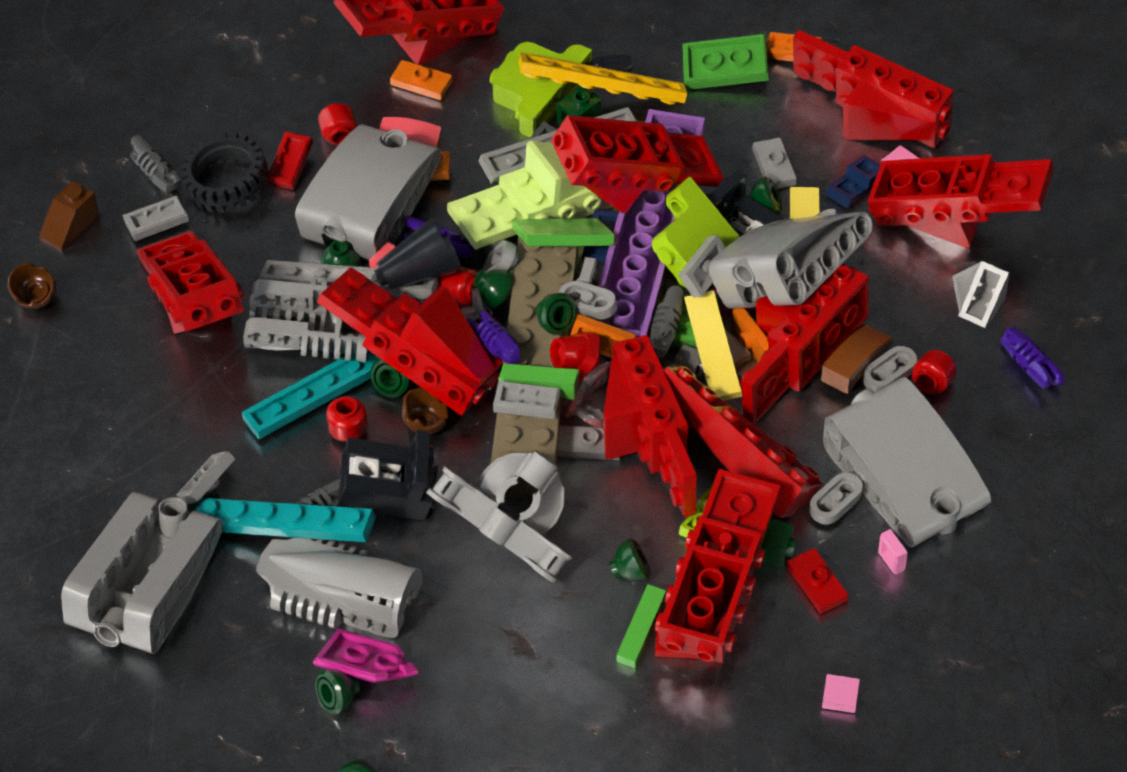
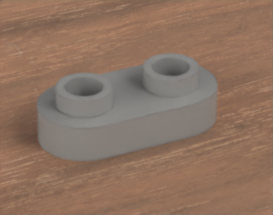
[483,240,519,272]
[559,281,617,320]
[863,346,917,392]
[810,472,863,524]

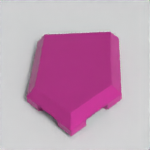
[313,629,418,683]

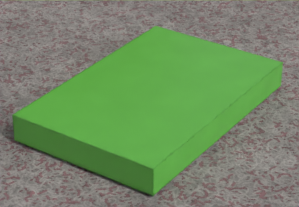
[682,34,769,90]
[512,218,614,246]

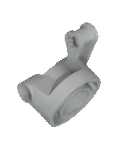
[426,450,574,583]

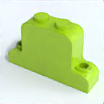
[490,42,592,137]
[652,176,740,293]

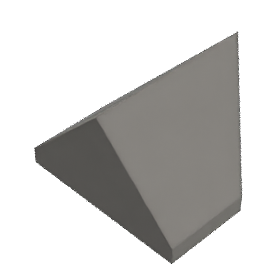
[952,261,1010,328]

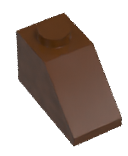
[39,181,100,252]

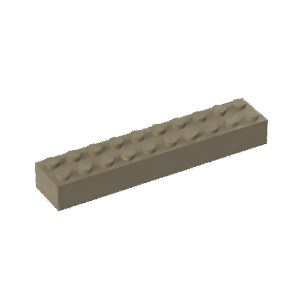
[491,236,578,499]

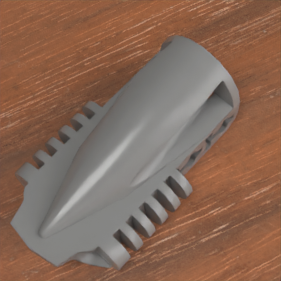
[243,278,383,362]
[256,538,423,638]

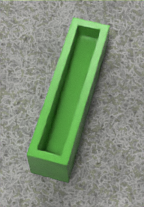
[499,363,579,400]
[616,584,666,668]

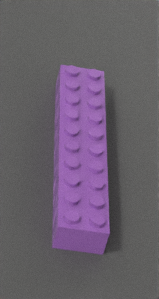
[589,109,705,338]

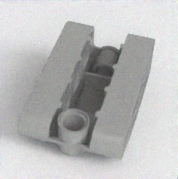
[295,124,441,260]
[709,209,873,309]
[823,377,991,547]
[61,491,223,654]

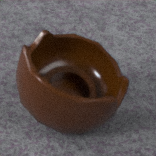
[7,262,56,309]
[401,387,448,435]

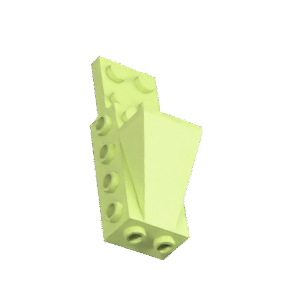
[447,141,613,250]

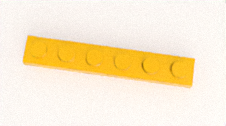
[518,52,687,105]

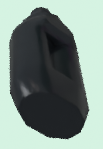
[586,54,632,72]

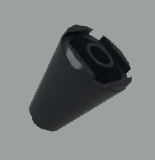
[374,217,461,289]

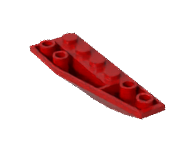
[664,366,825,518]

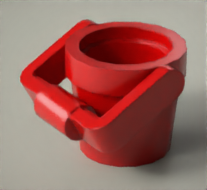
[550,332,600,385]

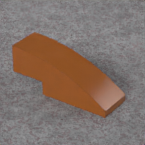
[821,325,893,394]

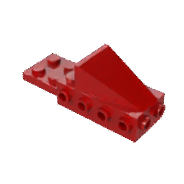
[333,0,505,66]
[793,30,954,148]
[551,115,724,213]
[867,154,1054,247]
[136,231,245,334]
[741,263,869,424]
[317,267,503,416]
[603,335,697,517]
[655,469,780,663]

